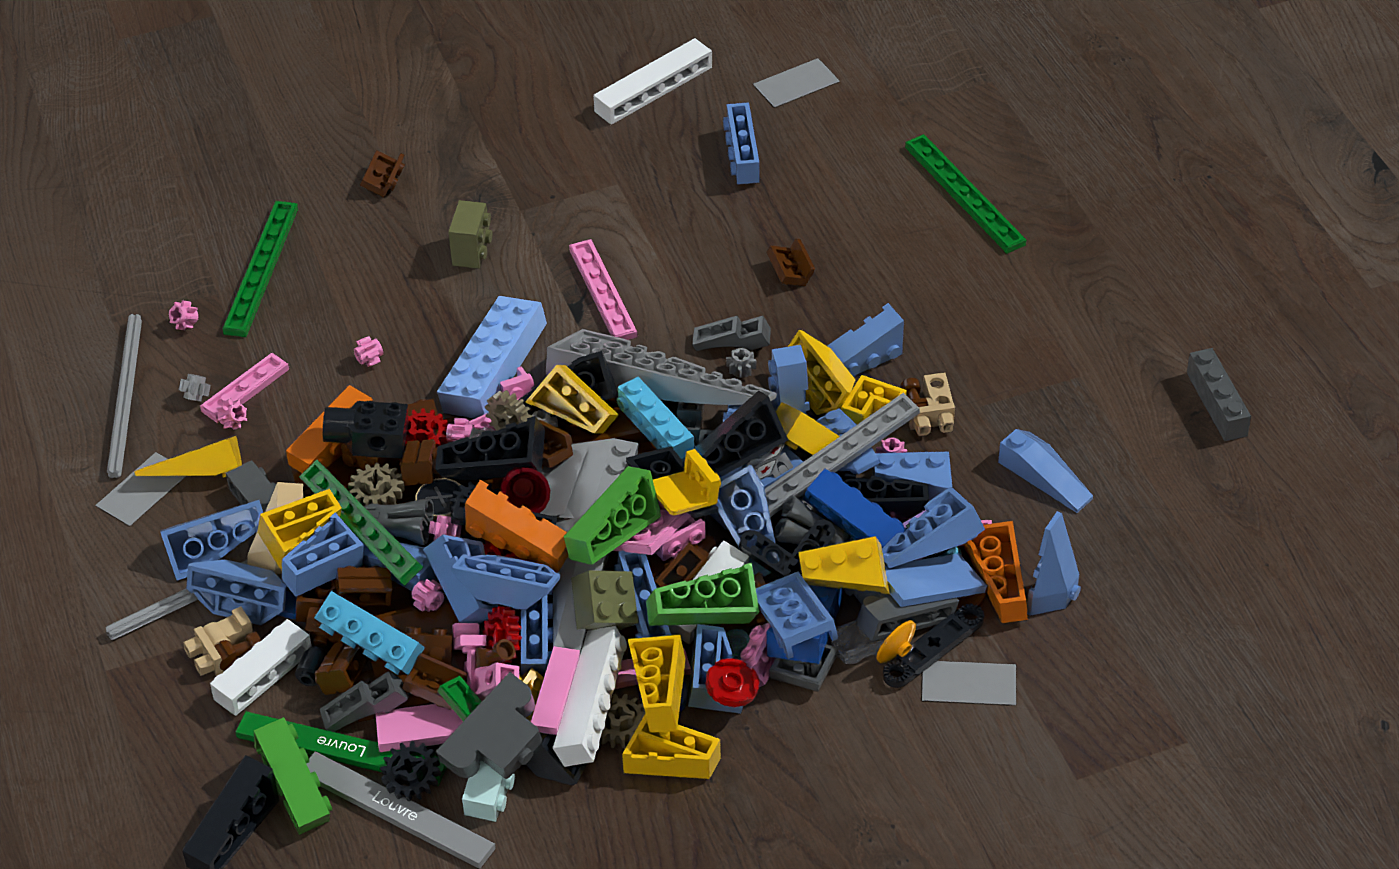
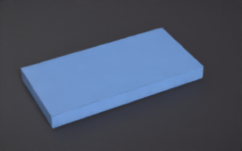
[885,553,987,607]

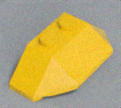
[788,330,855,415]

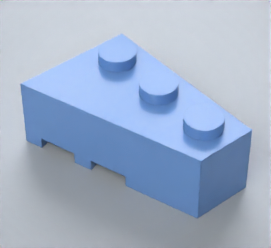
[827,303,904,377]
[768,345,810,415]

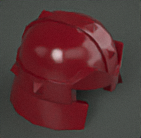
[501,467,551,513]

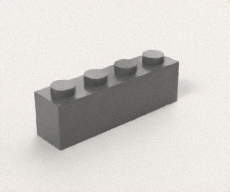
[1187,348,1251,441]
[226,460,276,513]

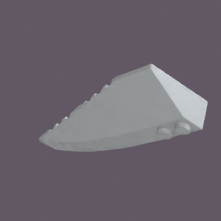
[546,329,777,405]
[553,438,638,653]

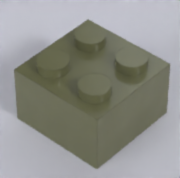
[449,200,492,269]
[571,570,638,630]

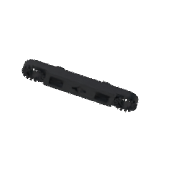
[883,603,984,688]

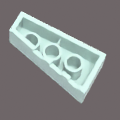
[462,717,526,822]

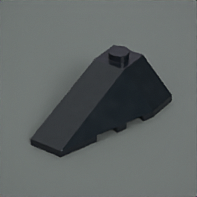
[518,351,618,418]
[626,446,719,518]
[525,733,586,786]

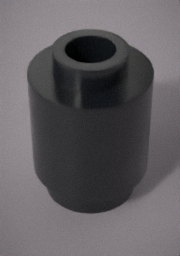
[295,646,327,686]

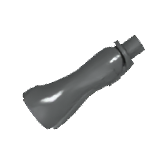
[773,495,853,549]
[364,498,434,546]

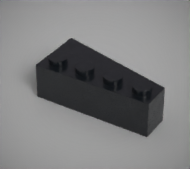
[682,391,788,477]
[435,416,545,481]
[182,755,280,869]

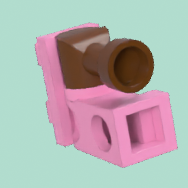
[464,639,519,700]

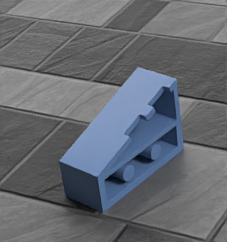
[873,452,952,501]
[282,513,364,596]
[423,535,498,625]
[688,624,743,714]

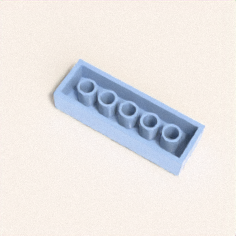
[437,296,547,419]

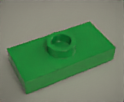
[437,676,482,722]

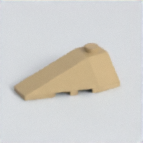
[247,482,303,580]

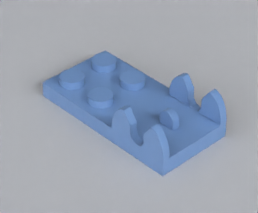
[756,572,838,659]

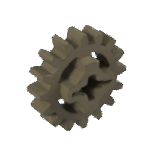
[485,390,533,431]
[348,463,405,506]
[600,694,645,748]

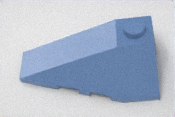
[998,429,1093,513]
[882,487,985,568]
[161,500,263,580]
[1027,511,1081,616]

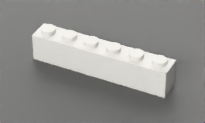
[594,38,712,125]
[553,626,627,767]

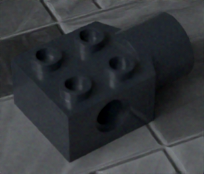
[323,401,408,459]

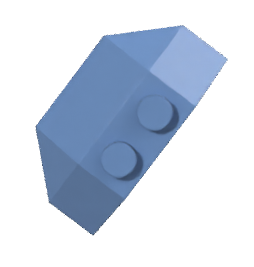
[810,408,880,474]
[451,554,560,610]
[186,559,286,625]

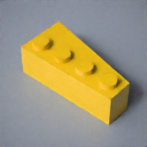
[628,635,686,733]

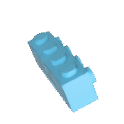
[617,377,694,459]
[314,591,425,675]

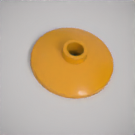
[876,620,916,663]

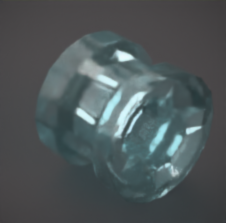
[726,629,750,660]

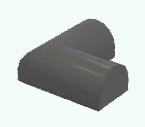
[769,644,838,692]

